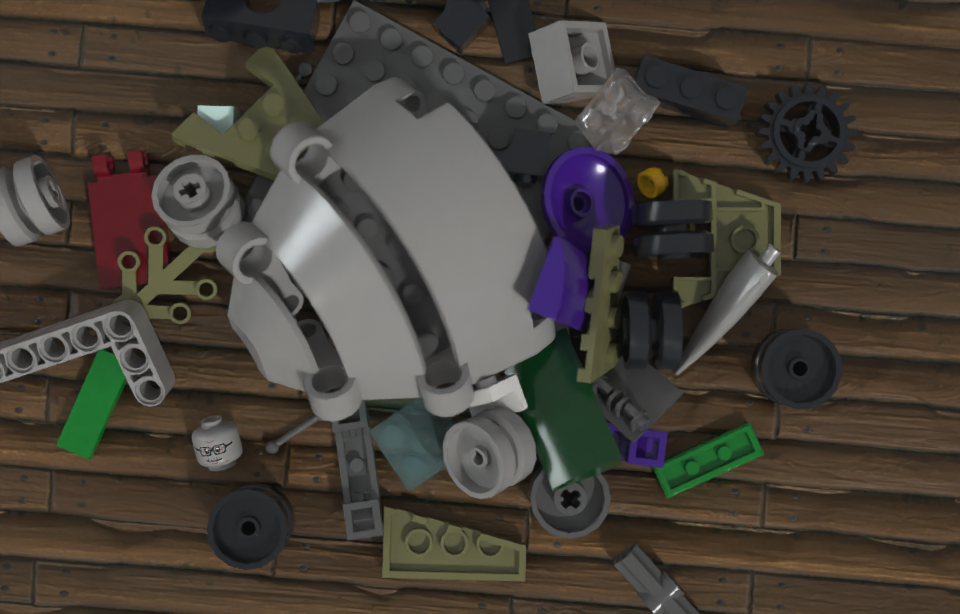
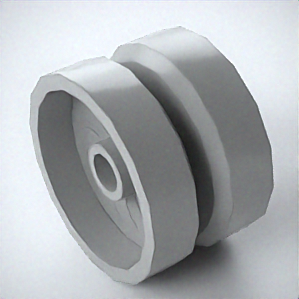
[0,155,70,247]
[151,155,245,248]
[443,406,536,499]

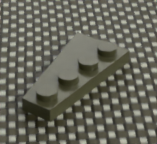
[382,504,526,582]

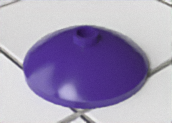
[541,147,635,255]

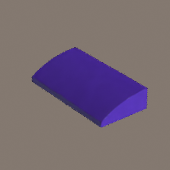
[527,236,595,333]

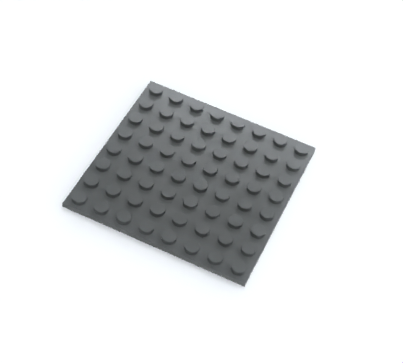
[240,0,602,358]

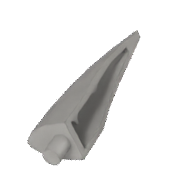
[673,244,781,376]

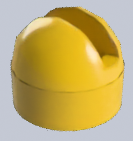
[637,167,669,198]

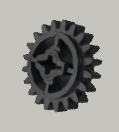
[755,82,858,183]

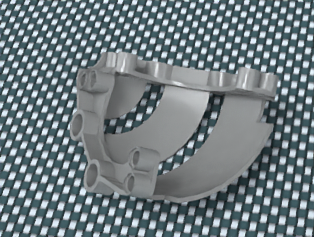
[216,77,556,421]

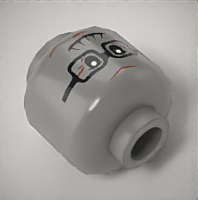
[192,415,243,471]

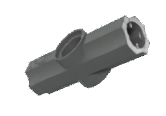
[613,543,700,614]

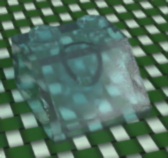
[368,398,455,492]

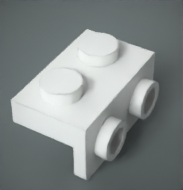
[468,374,528,417]

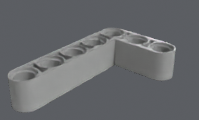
[0,300,175,407]

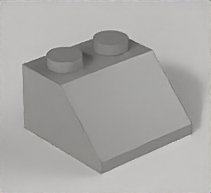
[528,20,620,104]

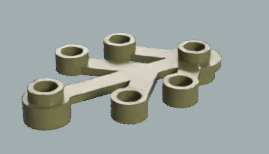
[112,226,218,326]

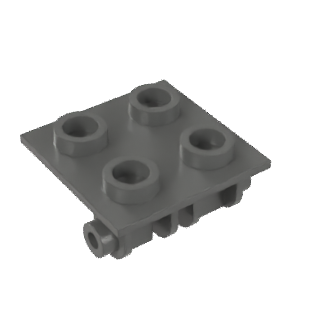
[590,356,683,443]

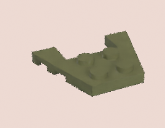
[171,47,324,181]
[671,169,781,308]

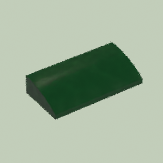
[503,328,622,492]

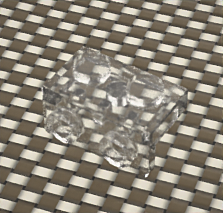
[574,67,661,155]

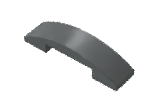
[331,400,384,541]

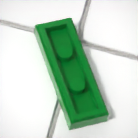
[56,349,127,460]
[652,421,764,499]

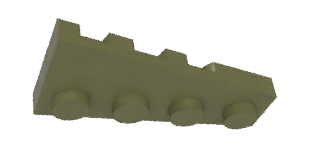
[577,224,624,383]

